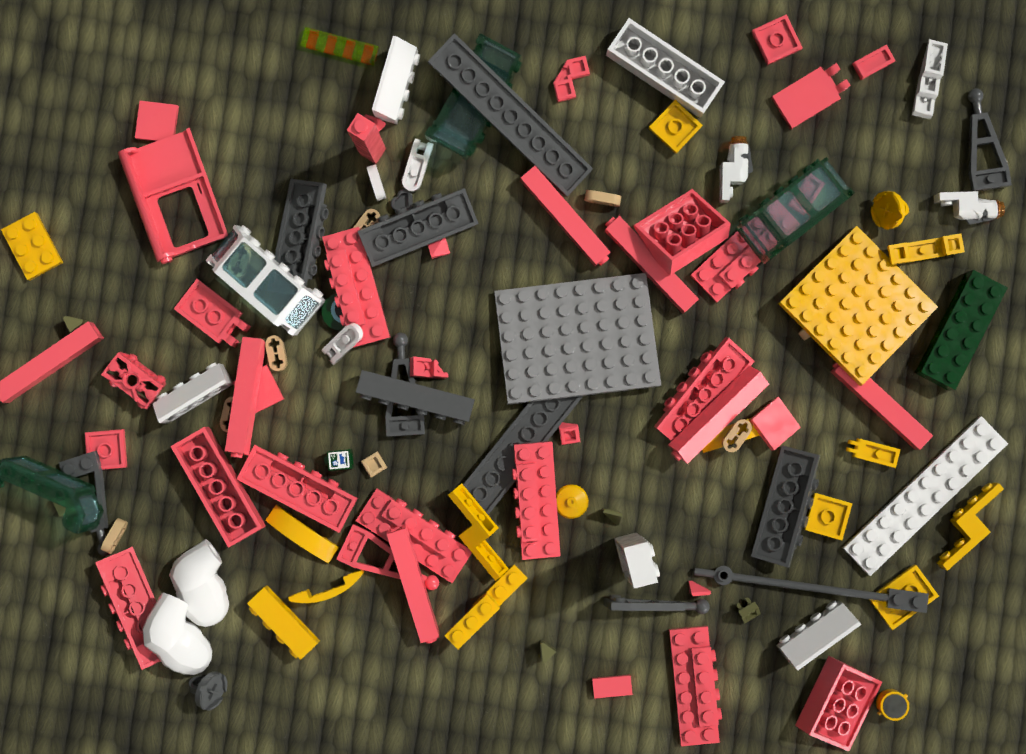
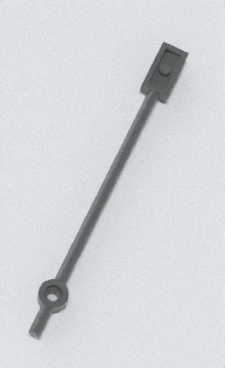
[694,566,929,613]

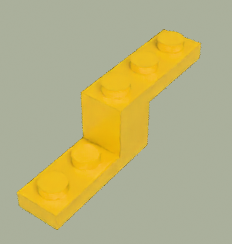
[448,483,509,581]
[937,483,1004,571]
[444,564,528,649]

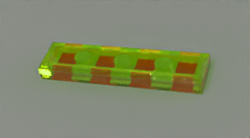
[300,27,379,66]

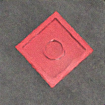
[751,14,803,66]
[135,101,179,142]
[233,365,284,414]
[749,397,801,451]
[85,429,127,470]

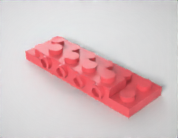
[690,197,800,303]
[322,227,391,348]
[654,337,754,441]
[512,441,560,560]
[237,445,358,533]
[356,488,472,583]
[95,547,160,670]
[669,626,722,746]

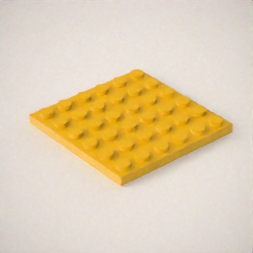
[778,226,938,386]

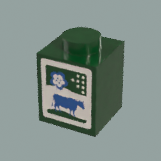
[324,449,354,471]

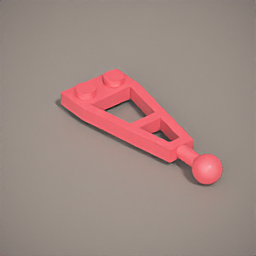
[336,524,439,591]

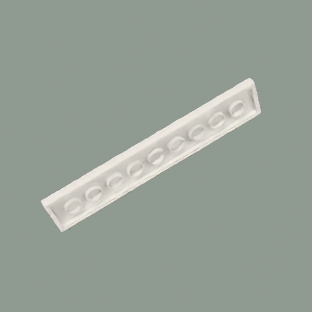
[842,416,1008,576]

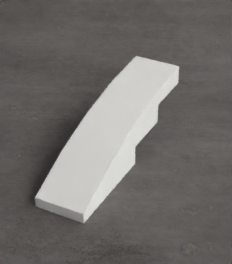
[912,39,948,119]

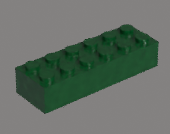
[915,270,1008,391]

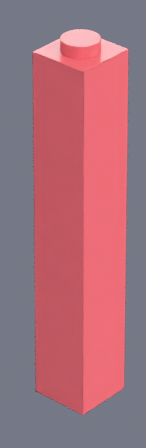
[347,113,386,164]
[520,166,610,266]
[604,216,699,314]
[0,321,104,403]
[225,337,266,458]
[830,362,933,450]
[668,366,769,464]
[387,524,440,643]

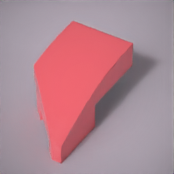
[410,356,448,379]

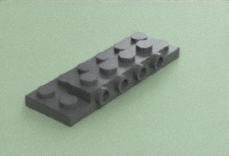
[268,179,329,295]
[358,188,479,267]
[751,445,820,568]

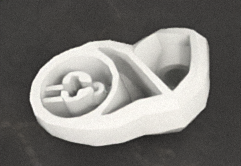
[169,539,229,627]
[143,593,212,675]

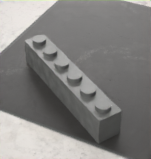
[356,370,475,425]

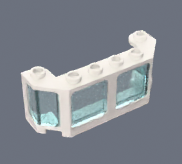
[206,225,326,336]

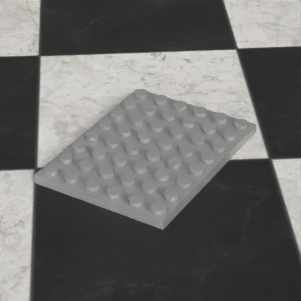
[494,273,661,405]

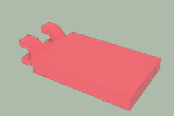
[771,63,851,130]
[174,279,251,348]

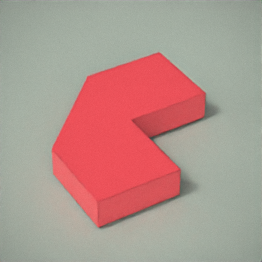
[553,56,590,102]

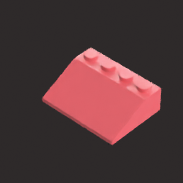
[634,189,731,275]
[795,656,882,751]

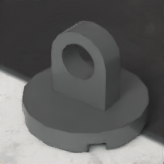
[189,671,227,711]

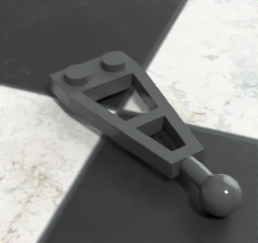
[968,88,1012,192]
[385,332,425,437]
[59,451,110,556]
[604,594,710,614]

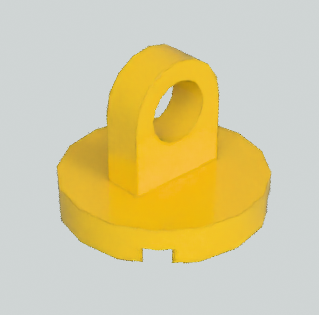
[871,191,909,230]

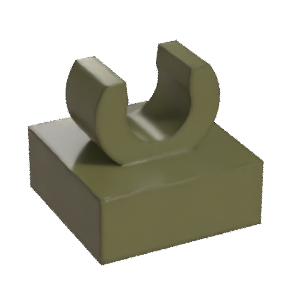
[737,597,761,624]

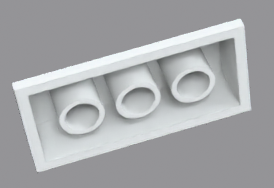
[372,36,420,124]
[153,362,233,423]
[776,601,861,671]

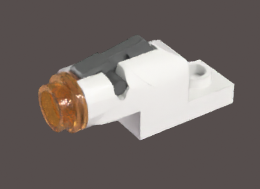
[719,136,753,203]
[934,191,1005,225]

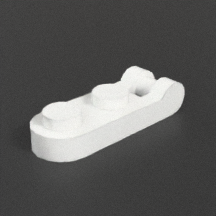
[402,138,434,192]
[321,323,363,365]

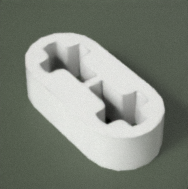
[367,164,387,201]

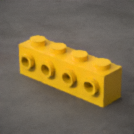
[247,585,320,660]

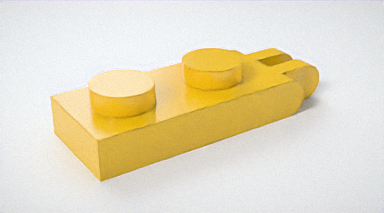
[846,438,901,468]

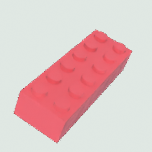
[171,427,266,548]

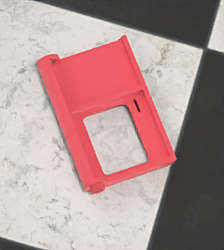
[118,128,229,264]

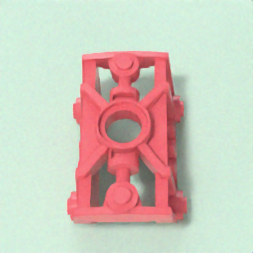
[101,352,166,409]

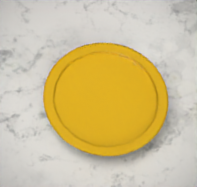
[556,484,589,519]

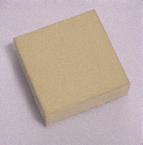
[361,451,388,477]

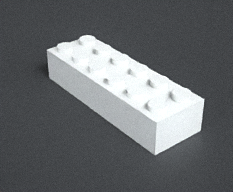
[606,18,725,118]
[614,533,660,588]

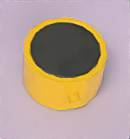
[876,689,909,721]

